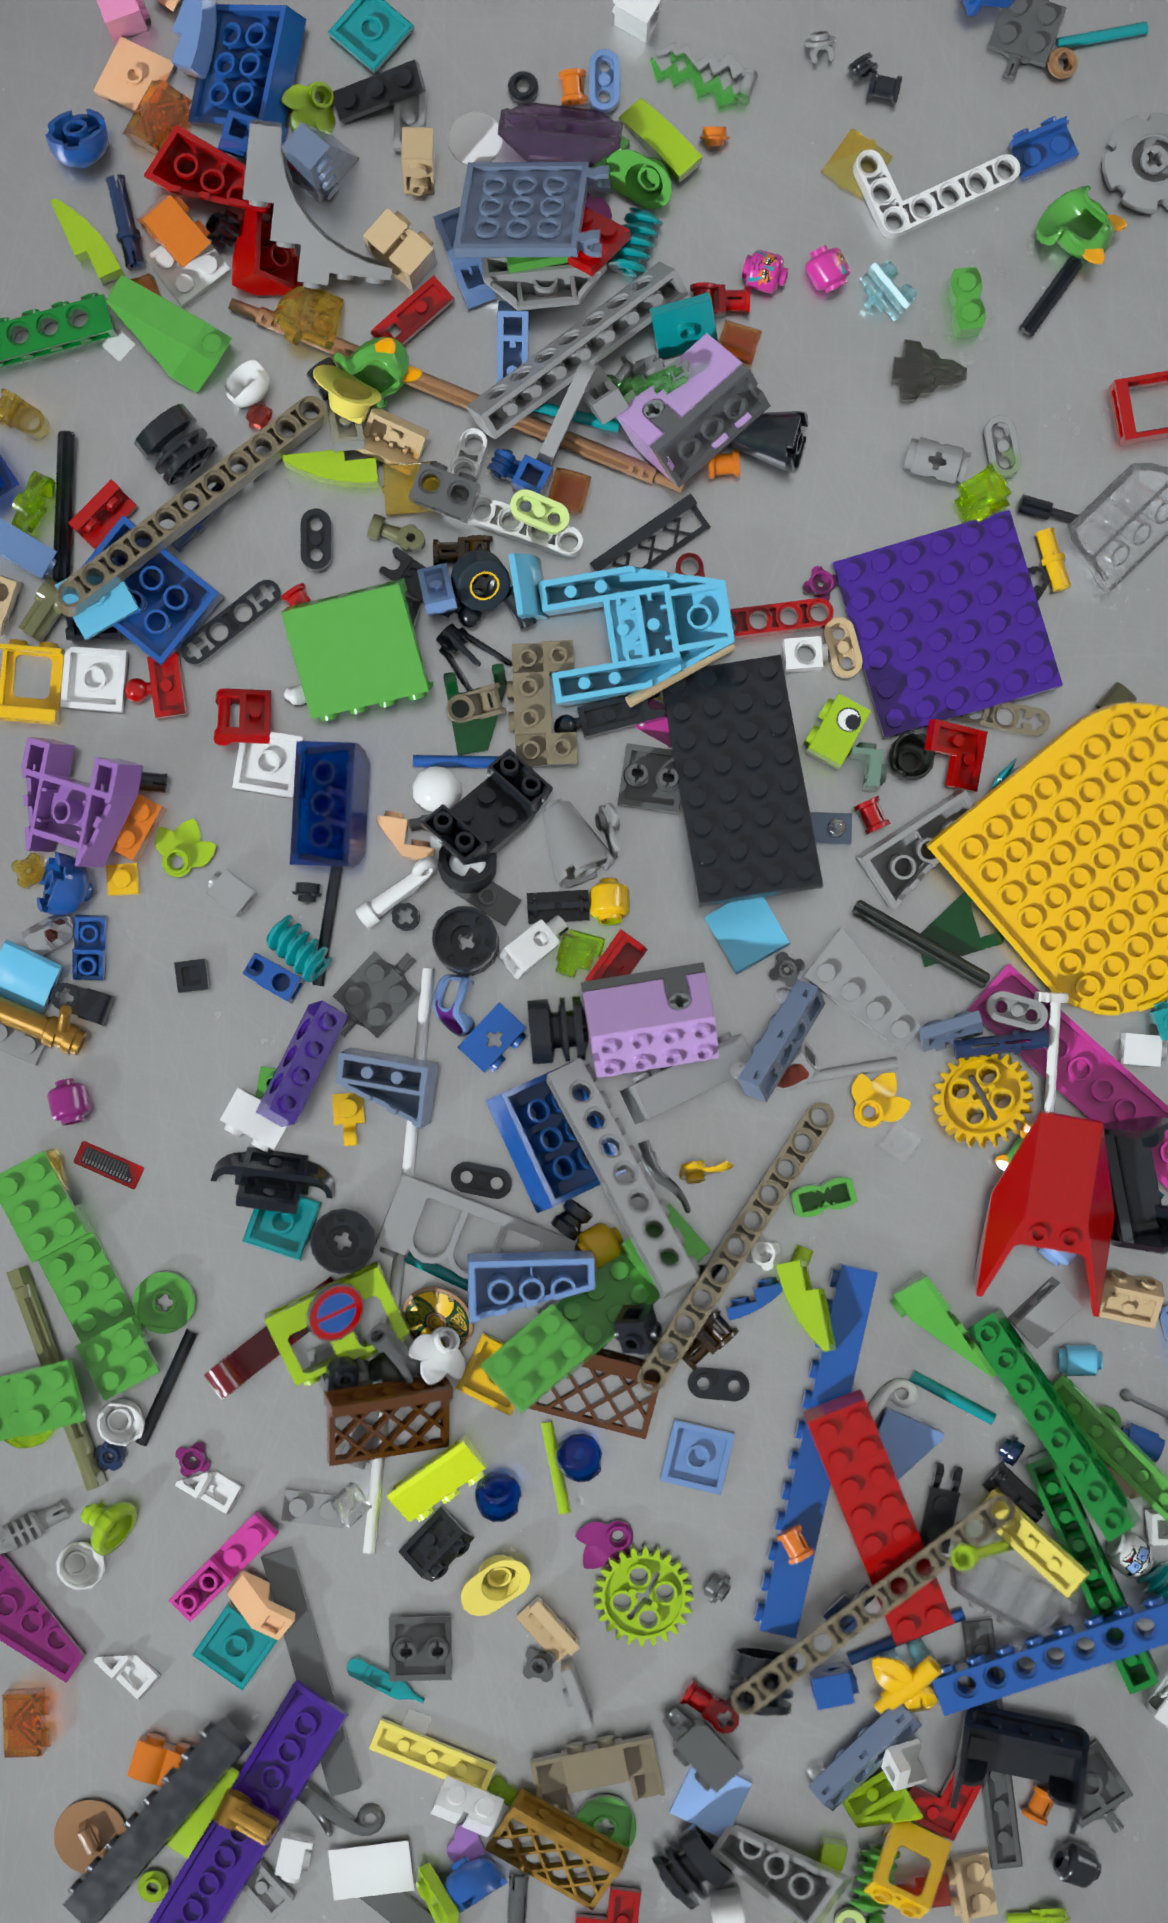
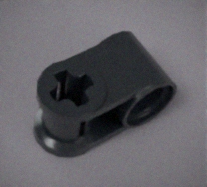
[50,983,114,1026]

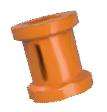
[558,68,587,106]
[708,449,740,479]
[776,1524,815,1565]
[1021,1784,1054,1826]

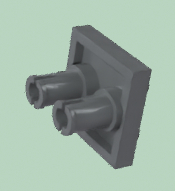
[617,743,681,814]
[389,1616,452,1682]

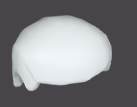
[224,359,270,407]
[412,766,462,812]
[97,1399,145,1446]
[55,1541,106,1590]

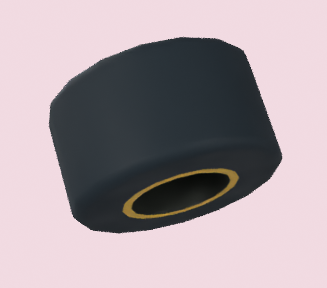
[451,550,511,611]

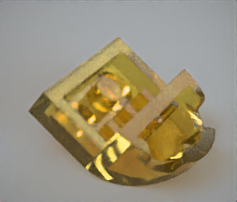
[273,286,344,351]

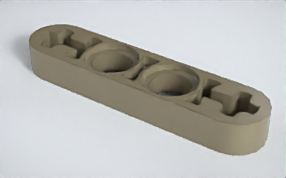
[949,702,1050,737]

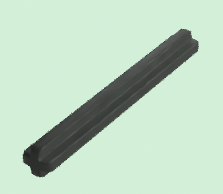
[852,900,991,988]

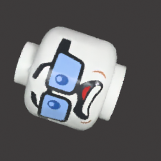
[1106,1531,1153,1578]

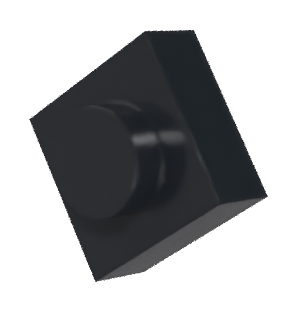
[174,958,210,993]

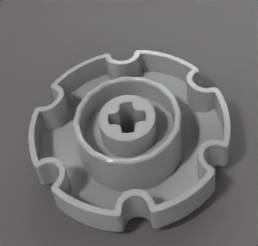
[1102,112,1168,213]

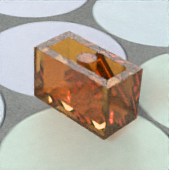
[122,80,192,154]
[2,1688,52,1758]

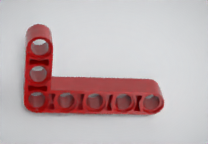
[675,553,834,640]

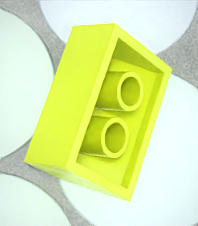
[386,1434,487,1523]

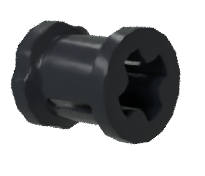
[867,70,903,104]
[392,903,420,931]

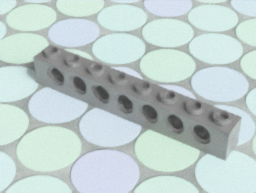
[466,262,689,439]
[546,1058,700,1299]

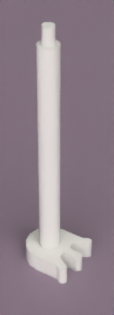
[1034,991,1069,1113]

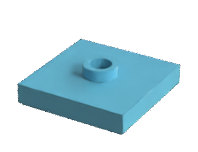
[55,560,140,640]

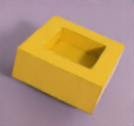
[106,863,140,896]

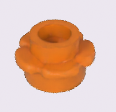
[699,127,730,146]

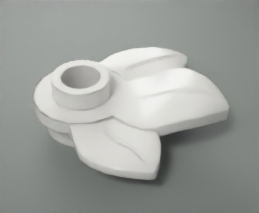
[409,1327,465,1385]

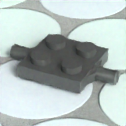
[987,0,1067,80]
[333,951,420,1038]
[1068,1740,1133,1833]

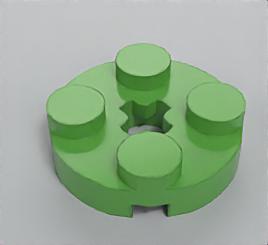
[132,1271,196,1334]
[575,1795,636,1849]

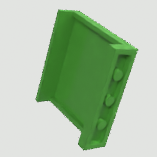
[281,578,434,721]

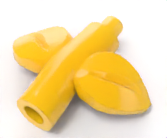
[872,1655,942,1714]

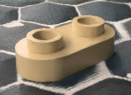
[823,617,863,679]

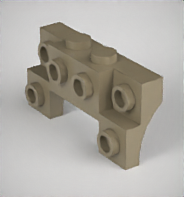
[507,640,578,768]
[530,1734,665,1815]

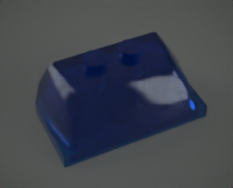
[290,741,370,868]

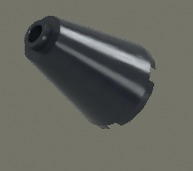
[728,411,808,473]

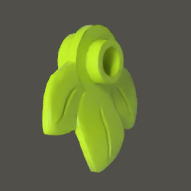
[281,81,335,134]
[155,819,216,878]

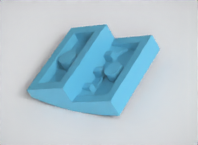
[508,553,550,621]
[704,897,790,974]
[0,939,62,1014]

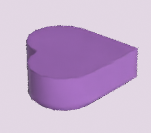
[447,1822,486,1863]

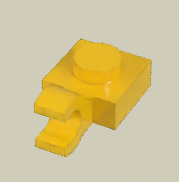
[332,1093,366,1146]

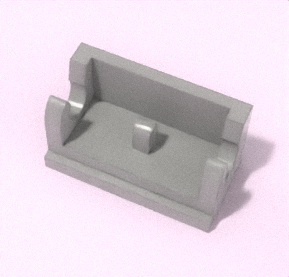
[1008,1277,1082,1349]

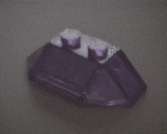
[498,103,623,167]

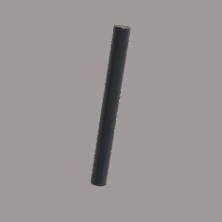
[312,863,343,987]
[135,1328,198,1447]

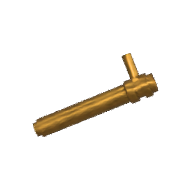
[0,996,87,1055]

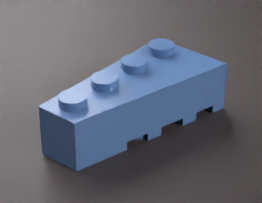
[467,1250,595,1324]

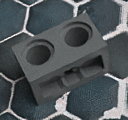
[408,461,481,524]

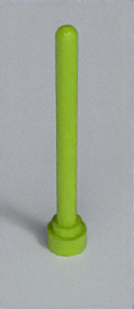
[951,1540,1015,1571]

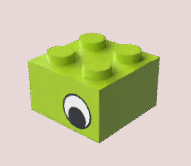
[803,693,871,771]

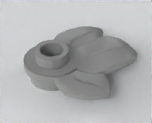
[595,803,622,859]

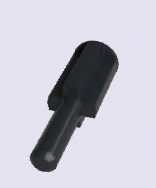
[1018,494,1081,524]

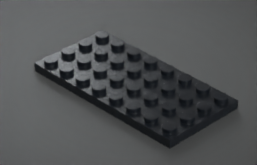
[662,654,823,907]

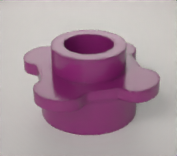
[803,566,838,600]
[175,1442,210,1477]

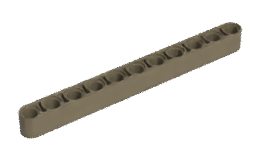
[56,396,325,617]
[637,1102,835,1392]
[732,1495,1015,1715]

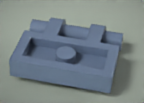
[919,1010,983,1052]

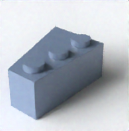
[335,1047,438,1129]

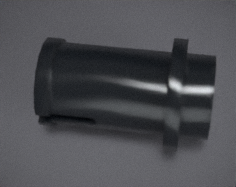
[139,772,168,793]

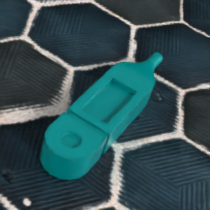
[346,1656,425,1704]

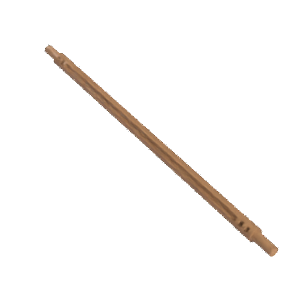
[228,298,685,492]

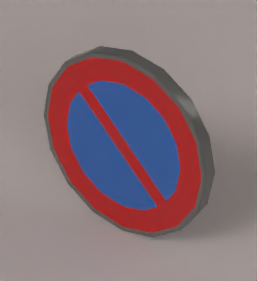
[307,1282,364,1342]

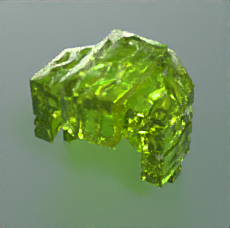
[954,463,1012,523]
[555,929,605,977]

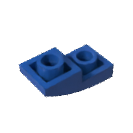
[72,915,107,981]
[725,1276,783,1321]

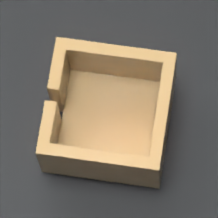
[363,208,437,291]

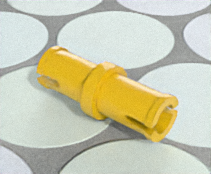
[1035,527,1072,592]

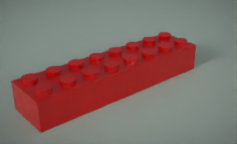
[803,1389,955,1646]

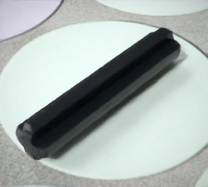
[1020,256,1083,337]

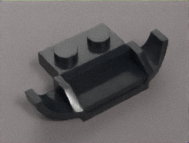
[210,1147,335,1215]

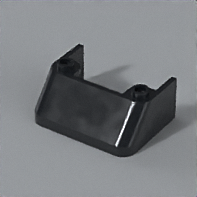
[1103,1116,1168,1254]
[950,1705,1090,1835]

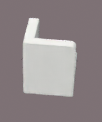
[881,1739,928,1791]

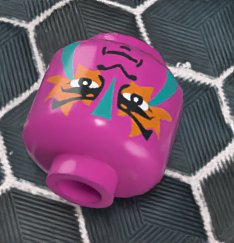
[805,245,851,293]
[742,250,789,294]

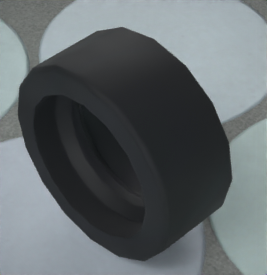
[438,845,497,894]

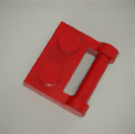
[214,688,271,746]

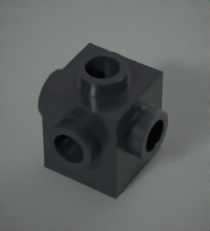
[614,1304,662,1355]

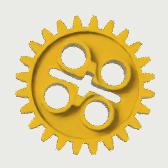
[933,1054,1035,1149]

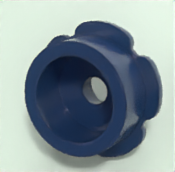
[999,1437,1026,1467]
[94,1441,125,1471]

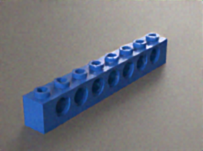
[932,1595,1168,1716]

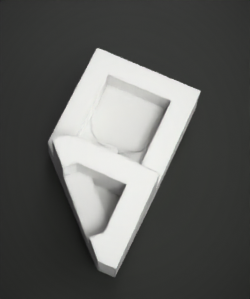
[175,1471,245,1514]
[94,1655,161,1700]

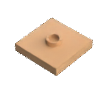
[94,36,176,117]

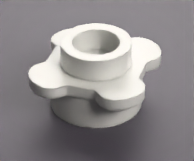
[746,1235,781,1271]

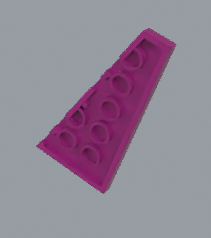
[0,1553,85,1683]

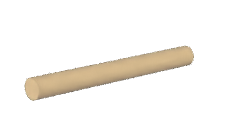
[625,644,735,708]

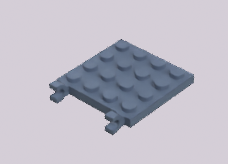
[453,162,611,258]

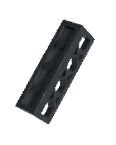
[589,493,711,572]

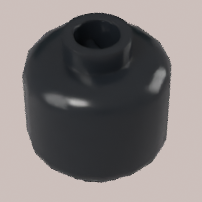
[1053,1842,1102,1888]

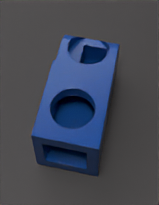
[242,952,306,1004]

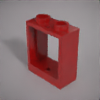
[1110,371,1168,446]

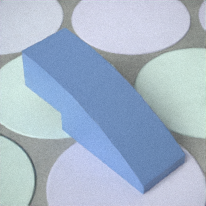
[171,0,217,79]
[433,207,496,309]

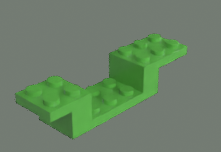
[0,1150,161,1401]
[480,1203,711,1414]
[0,1359,87,1441]

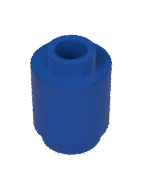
[1121,1423,1165,1463]

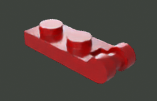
[370,275,455,345]

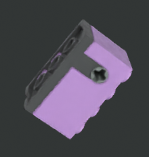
[616,333,771,488]
[581,962,720,1078]

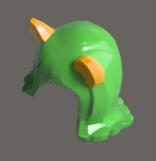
[1036,185,1127,265]
[334,337,423,409]

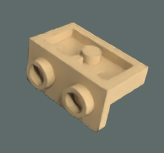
[1099,1270,1164,1329]
[517,1595,580,1662]
[946,1850,998,1923]

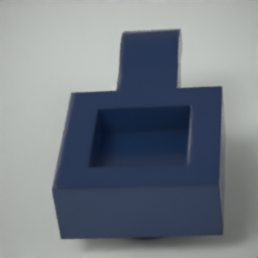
[822,1584,876,1632]

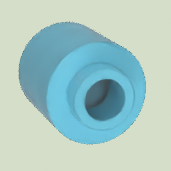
[1057,1345,1103,1376]

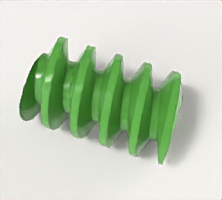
[849,1843,900,1915]

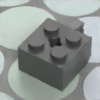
[662,1708,744,1793]

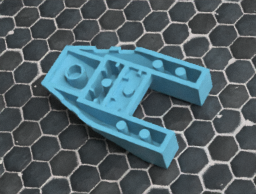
[538,566,735,707]

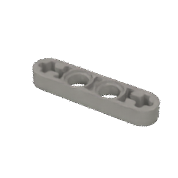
[536,360,596,466]

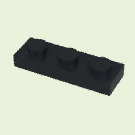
[333,59,426,123]

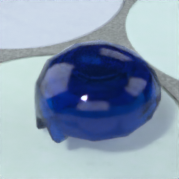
[556,1433,603,1483]
[474,1471,522,1522]

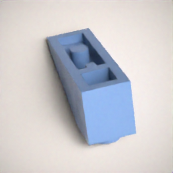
[497,301,529,383]

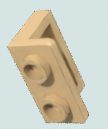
[357,406,430,474]

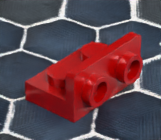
[68,479,137,549]

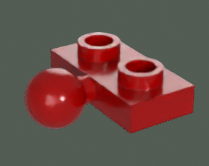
[124,653,187,719]

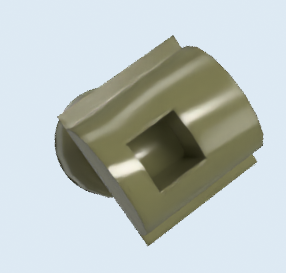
[367,514,425,554]

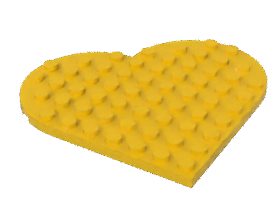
[926,702,1168,1015]

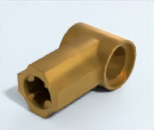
[213,1788,280,1846]

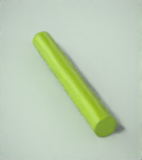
[541,1420,571,1515]

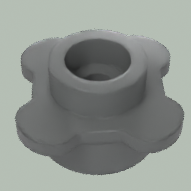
[769,952,805,987]
[704,1573,731,1604]
[523,1648,556,1682]

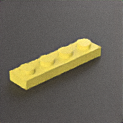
[981,1488,1090,1599]
[369,1718,496,1792]

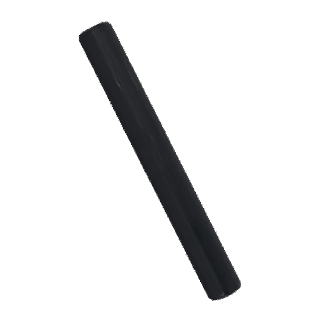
[52,431,75,583]

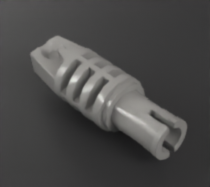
[0,1500,70,1554]

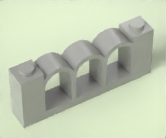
[376,1173,577,1313]

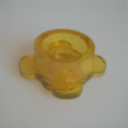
[11,853,44,888]

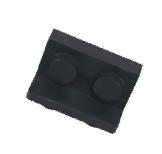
[398,1507,474,1582]

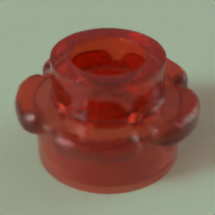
[246,401,273,430]

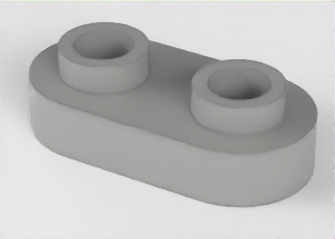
[984,416,1021,478]
[985,991,1048,1031]

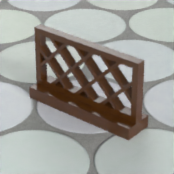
[528,1348,660,1439]
[324,1376,453,1467]

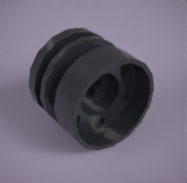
[134,403,218,486]
[432,906,500,976]
[527,996,589,1065]
[310,1209,376,1274]
[726,1647,798,1716]
[652,1823,734,1910]

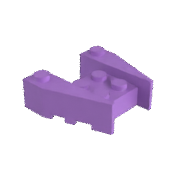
[22,737,143,867]

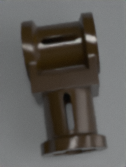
[433,535,493,566]
[675,1308,739,1371]

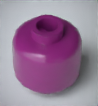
[47,1078,91,1126]

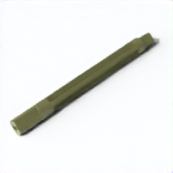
[6,1265,107,1491]

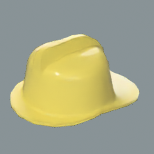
[313,365,382,424]
[460,1555,531,1616]

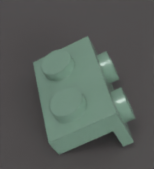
[847,742,887,792]

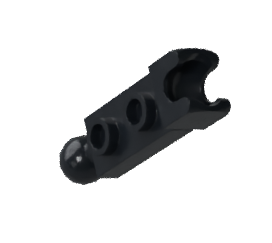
[379,547,482,628]
[554,692,666,738]

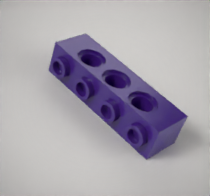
[256,1000,348,1127]

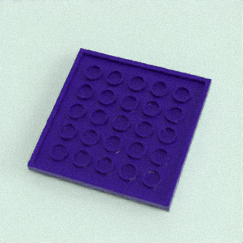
[832,510,1063,739]

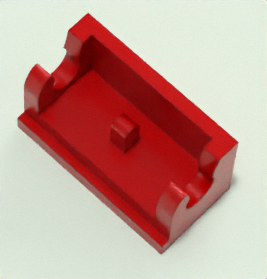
[585,929,648,981]

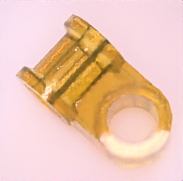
[0,388,50,440]

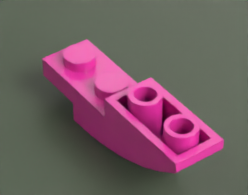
[168,1511,279,1622]

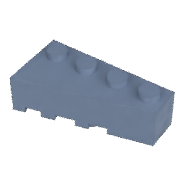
[281,122,359,204]

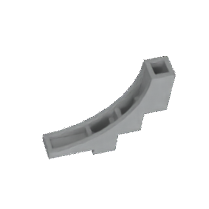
[243,119,392,289]

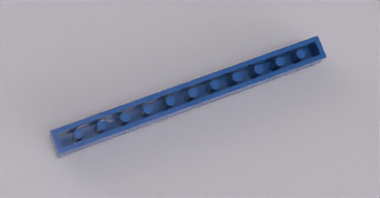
[754,1263,878,1639]

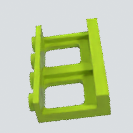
[264,1261,410,1386]

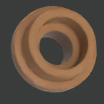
[1047,47,1078,79]

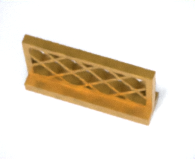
[485,1788,630,1911]

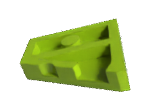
[842,1771,924,1828]

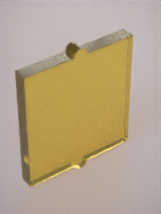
[821,128,893,201]
[381,461,440,515]

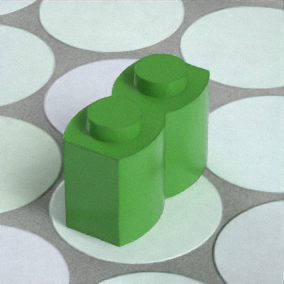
[947,267,986,338]
[789,1176,857,1217]

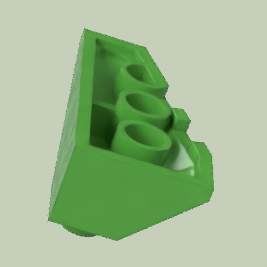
[105,274,232,393]
[891,1272,997,1378]

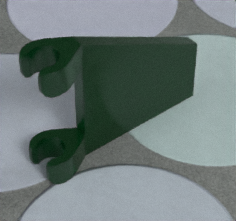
[443,663,507,755]
[920,892,1004,967]

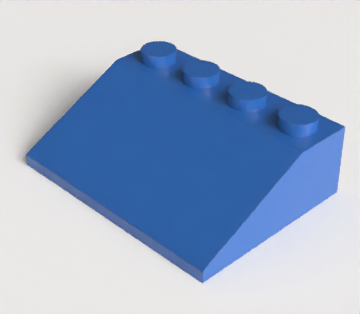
[188,4,307,130]
[80,515,224,665]
[486,1060,627,1213]

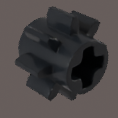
[206,209,243,250]

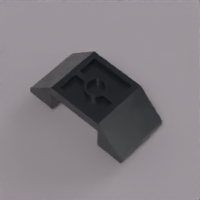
[421,748,553,865]

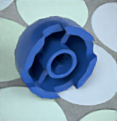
[45,109,109,168]
[37,852,92,915]
[444,1856,508,1914]

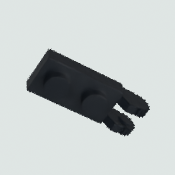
[919,1463,963,1554]

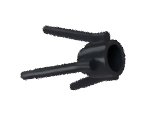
[436,623,512,691]

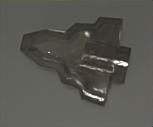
[892,339,967,401]

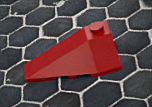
[144,124,272,213]
[232,203,303,295]

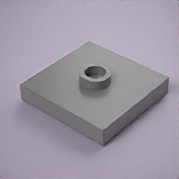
[561,1657,594,1732]

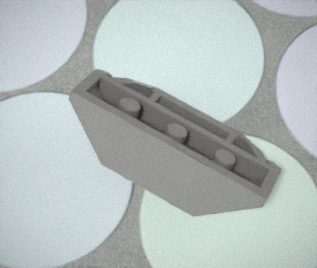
[481,257,607,311]

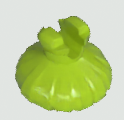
[80,1501,137,1556]

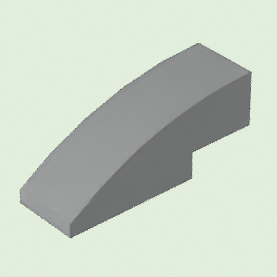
[570,363,629,425]

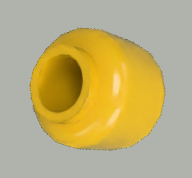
[589,877,630,925]
[575,1222,623,1268]

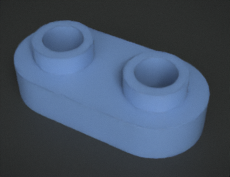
[589,49,620,113]

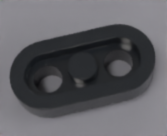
[300,508,332,571]
[451,1162,512,1199]
[324,1356,359,1392]
[687,1367,750,1401]

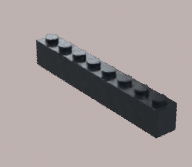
[63,1718,252,1923]

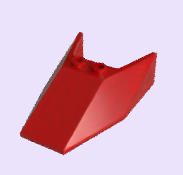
[973,1111,1114,1317]

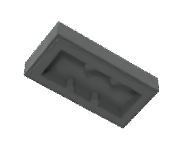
[454,867,522,926]

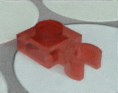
[895,1871,952,1908]

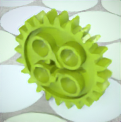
[593,1544,694,1647]

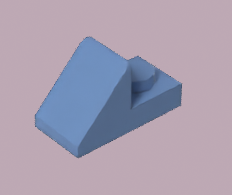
[417,563,457,616]

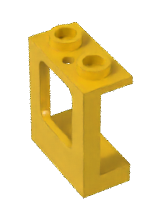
[0,639,65,725]
[863,1821,952,1919]

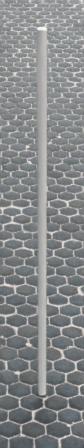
[363,968,435,1554]

